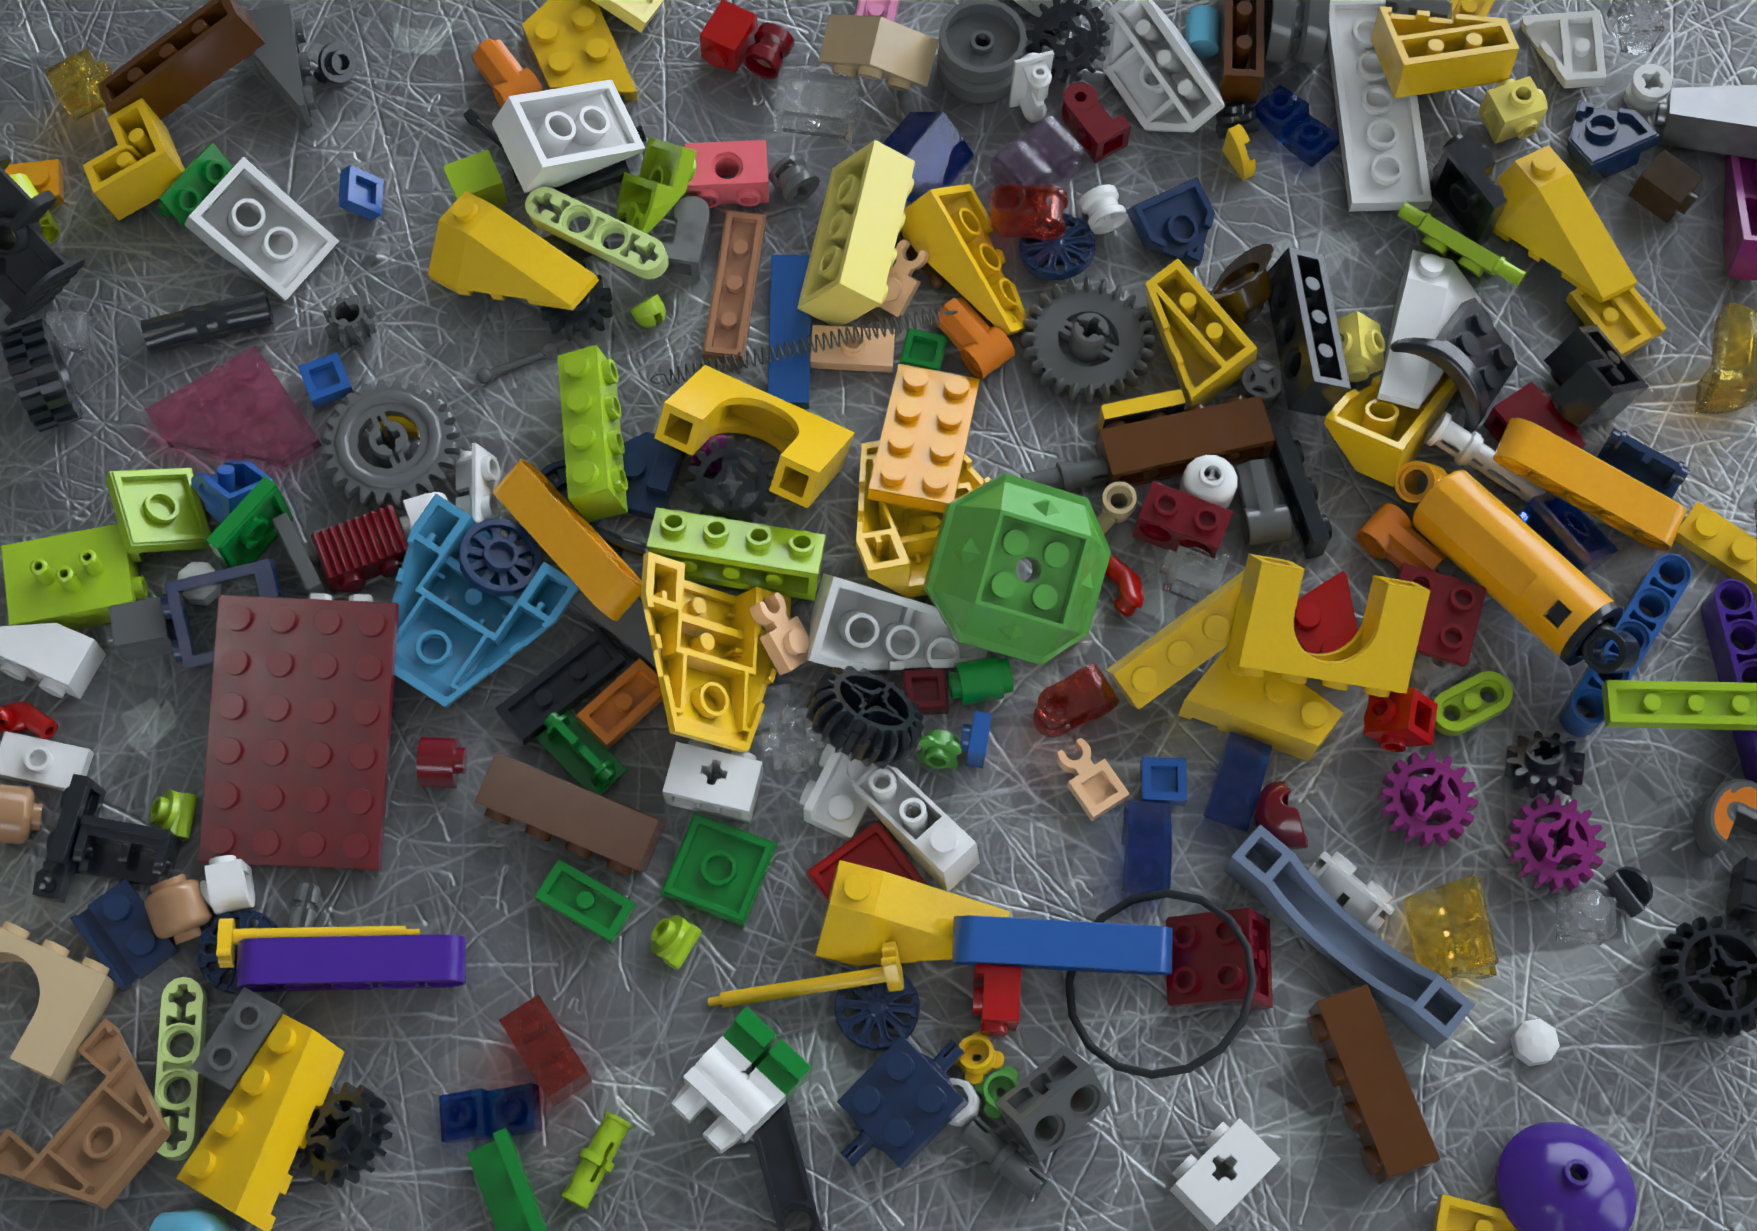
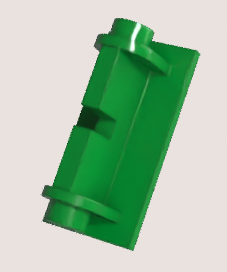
[156,142,233,229]
[535,710,628,795]

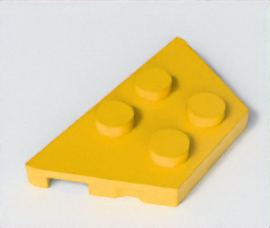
[522,0,638,101]

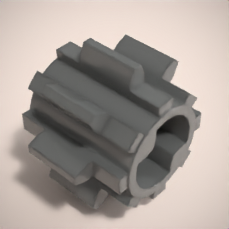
[324,295,377,349]

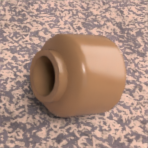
[0,784,43,844]
[144,874,212,945]

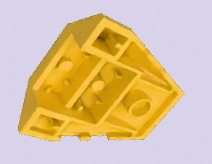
[856,440,991,598]
[641,552,791,753]

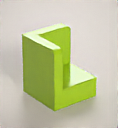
[444,149,508,207]

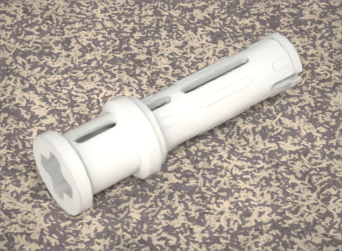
[1424,412,1546,507]

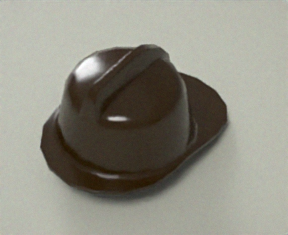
[1209,243,1274,324]

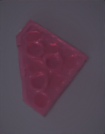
[145,346,322,468]

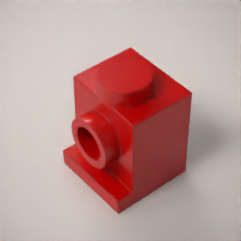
[972,964,1022,1036]

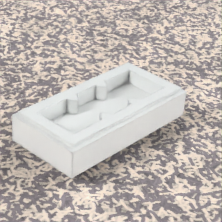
[0,731,94,791]

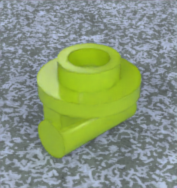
[149,789,198,841]
[651,915,702,970]

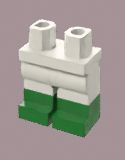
[671,1006,812,1154]

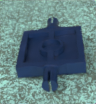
[837,1036,968,1170]

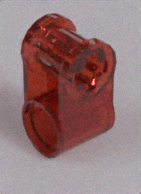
[989,183,1069,240]
[1033,663,1120,738]

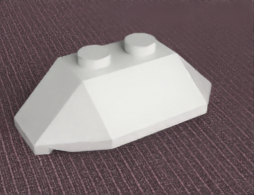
[1103,0,1225,132]

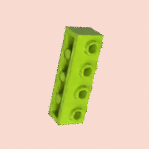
[557,345,628,523]
[646,507,826,601]

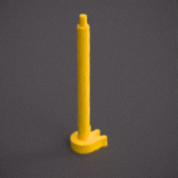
[216,918,420,968]
[708,941,904,1008]

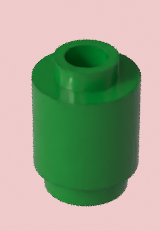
[947,656,1014,706]

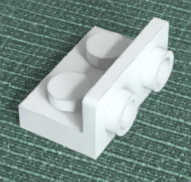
[799,744,874,841]

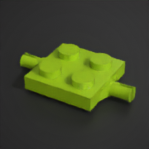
[1397,201,1527,287]

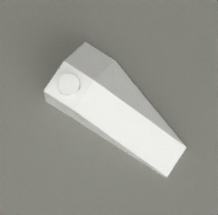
[1377,250,1481,409]
[807,573,988,671]

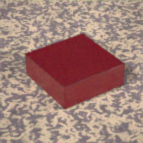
[902,668,949,715]

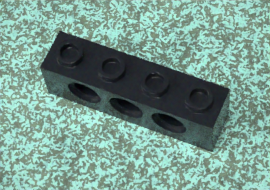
[1267,247,1351,417]

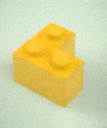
[82,98,185,221]

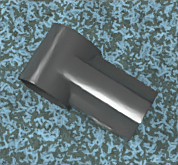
[1235,459,1292,546]

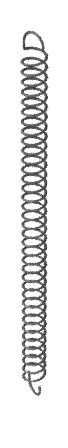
[650,306,958,386]

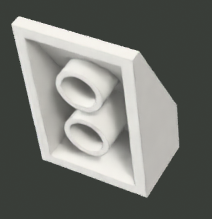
[492,80,645,193]
[184,157,339,301]

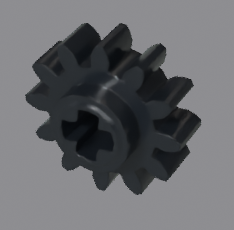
[540,275,613,341]
[1504,730,1585,800]

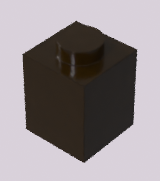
[1628,149,1703,224]

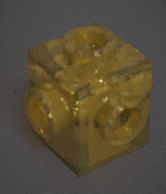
[45,48,113,121]

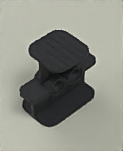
[0,154,85,326]

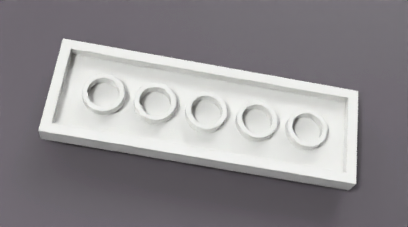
[1327,0,1432,212]

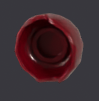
[1254,781,1308,850]

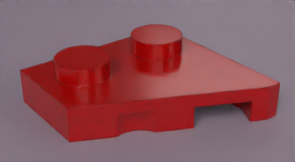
[1294,571,1358,654]

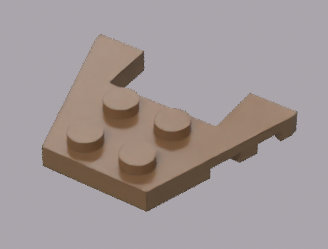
[0,1018,171,1210]

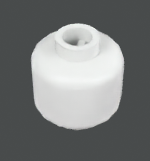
[1180,455,1237,509]

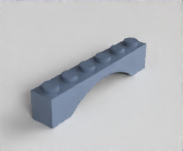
[1223,825,1475,1050]

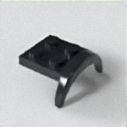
[1390,297,1518,433]

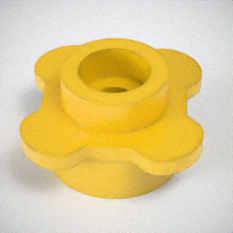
[953,1032,1005,1085]

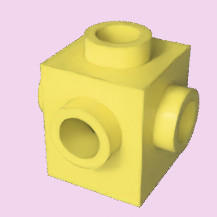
[1478,76,1548,144]
[1337,311,1386,382]

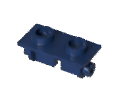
[1597,428,1690,499]

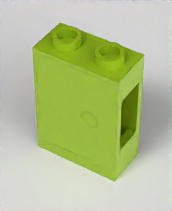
[1,524,148,630]

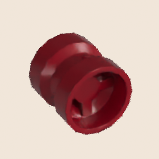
[743,22,795,79]

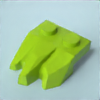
[617,137,697,233]

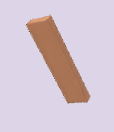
[702,210,767,365]

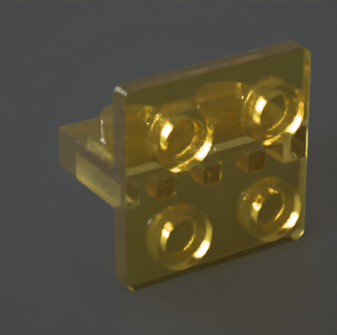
[1404,875,1498,980]

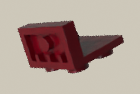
[1394,562,1487,667]
[1165,908,1273,1010]

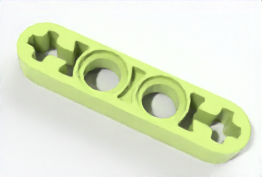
[525,187,669,279]
[154,977,208,1161]

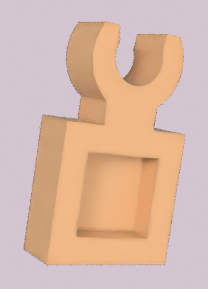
[879,239,929,317]
[750,592,810,675]
[1056,738,1130,821]

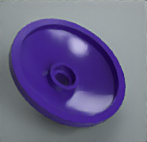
[1495,1122,1637,1231]

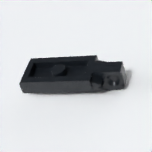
[32,774,106,903]

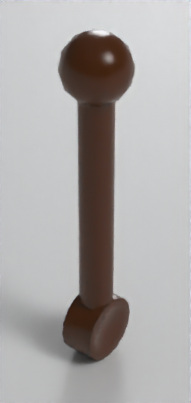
[896,231,946,289]

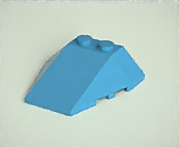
[391,493,579,708]

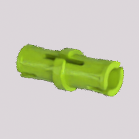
[560,1111,632,1210]

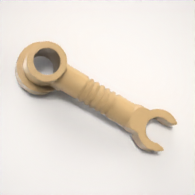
[1097,482,1137,535]

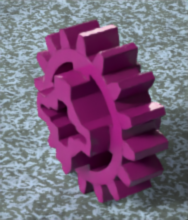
[1378,751,1478,848]
[1504,795,1606,893]

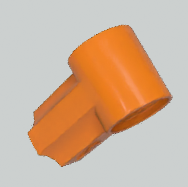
[471,38,543,108]
[935,297,1015,380]
[1355,503,1446,572]

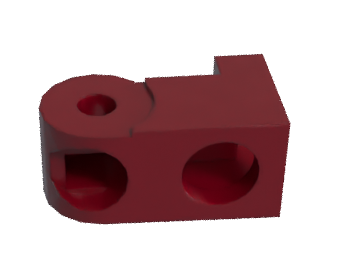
[1061,82,1131,164]

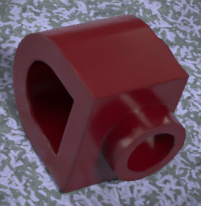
[416,737,467,788]

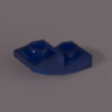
[1254,85,1339,167]
[1203,731,1272,832]
[1121,800,1172,894]
[439,1083,542,1143]

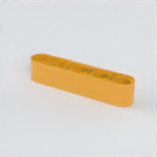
[1493,418,1686,551]
[493,458,642,621]

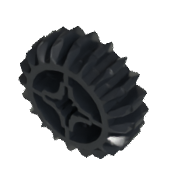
[806,666,925,769]
[1652,916,1757,1039]

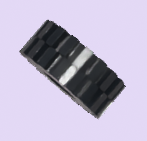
[0,318,83,433]

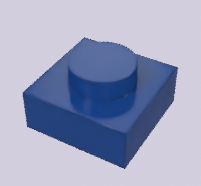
[338,165,384,220]
[298,352,354,408]
[960,711,992,768]
[1140,757,1187,806]

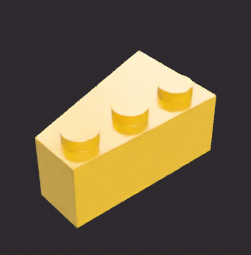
[1371,6,1519,99]
[1145,258,1257,408]
[1178,646,1343,762]

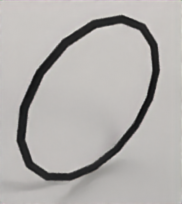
[1065,889,1257,1079]

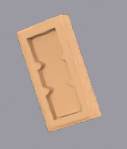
[810,325,895,373]

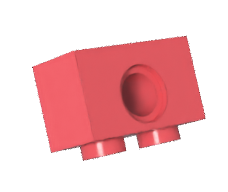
[685,140,769,208]

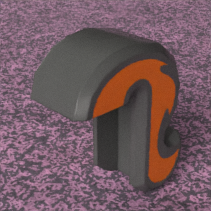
[1693,779,1757,858]

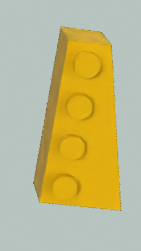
[176,1014,345,1231]

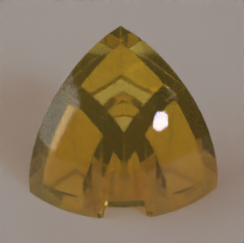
[1695,302,1757,414]

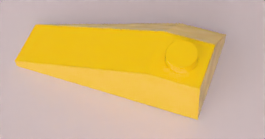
[1493,145,1637,303]
[901,184,1027,335]
[428,191,599,310]
[1324,372,1458,487]
[815,860,1010,968]

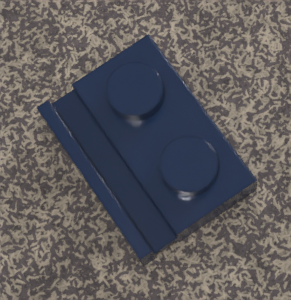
[70,878,180,992]

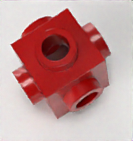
[1363,688,1438,752]

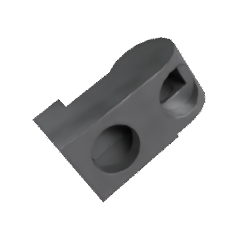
[662,196,711,280]

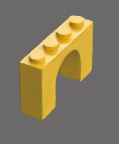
[654,365,855,508]
[1226,554,1430,697]

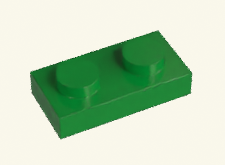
[535,859,636,945]

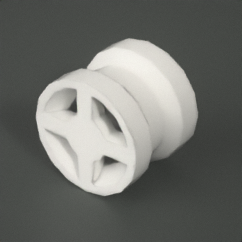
[1624,64,1672,115]
[1079,184,1128,235]

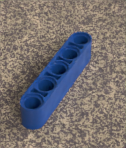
[1559,554,1692,737]
[952,915,1173,975]

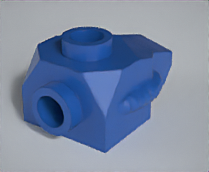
[191,460,274,523]

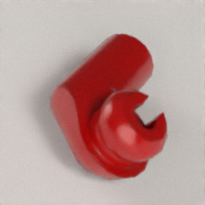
[1105,555,1145,617]
[0,701,58,740]

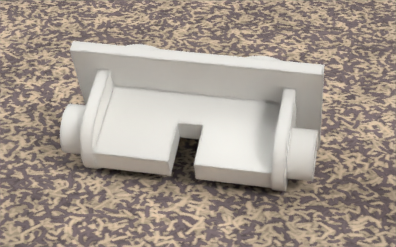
[1009,50,1054,123]
[455,442,500,524]
[1308,851,1395,934]

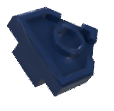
[1567,100,1660,179]
[1126,177,1215,268]
[623,432,686,520]

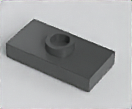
[272,513,327,595]

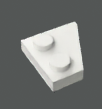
[1521,10,1606,89]

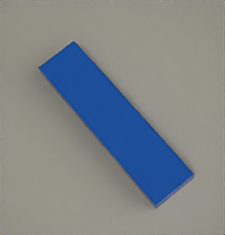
[768,255,811,409]

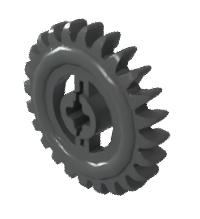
[1020,276,1156,403]
[320,379,460,510]

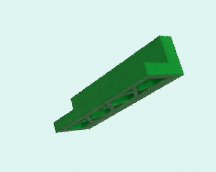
[467,1128,549,1231]

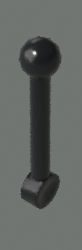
[463,109,504,150]

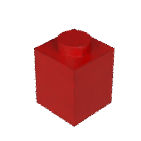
[700,0,758,73]

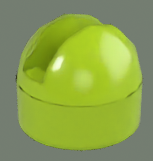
[629,293,666,329]

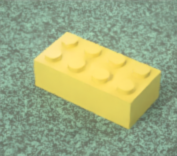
[797,140,915,326]

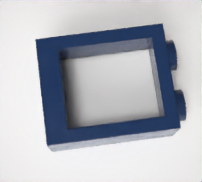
[160,559,284,670]

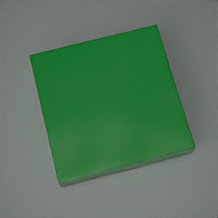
[206,476,294,581]
[660,812,777,928]

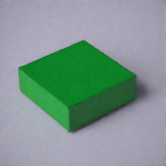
[899,328,948,371]

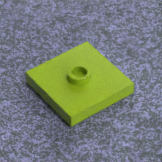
[105,468,211,554]

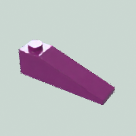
[1724,154,1757,281]

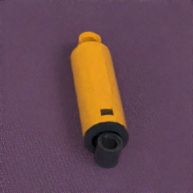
[1394,461,1640,674]

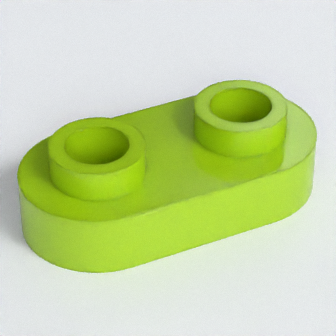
[1434,671,1513,736]

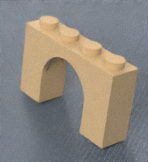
[0,921,118,1086]

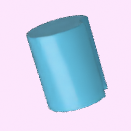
[1186,5,1219,59]

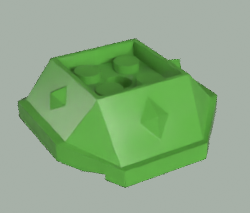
[923,473,1111,665]

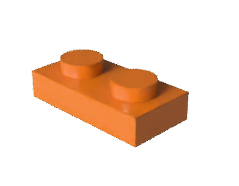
[576,658,663,751]

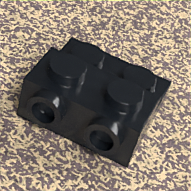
[1430,132,1507,246]

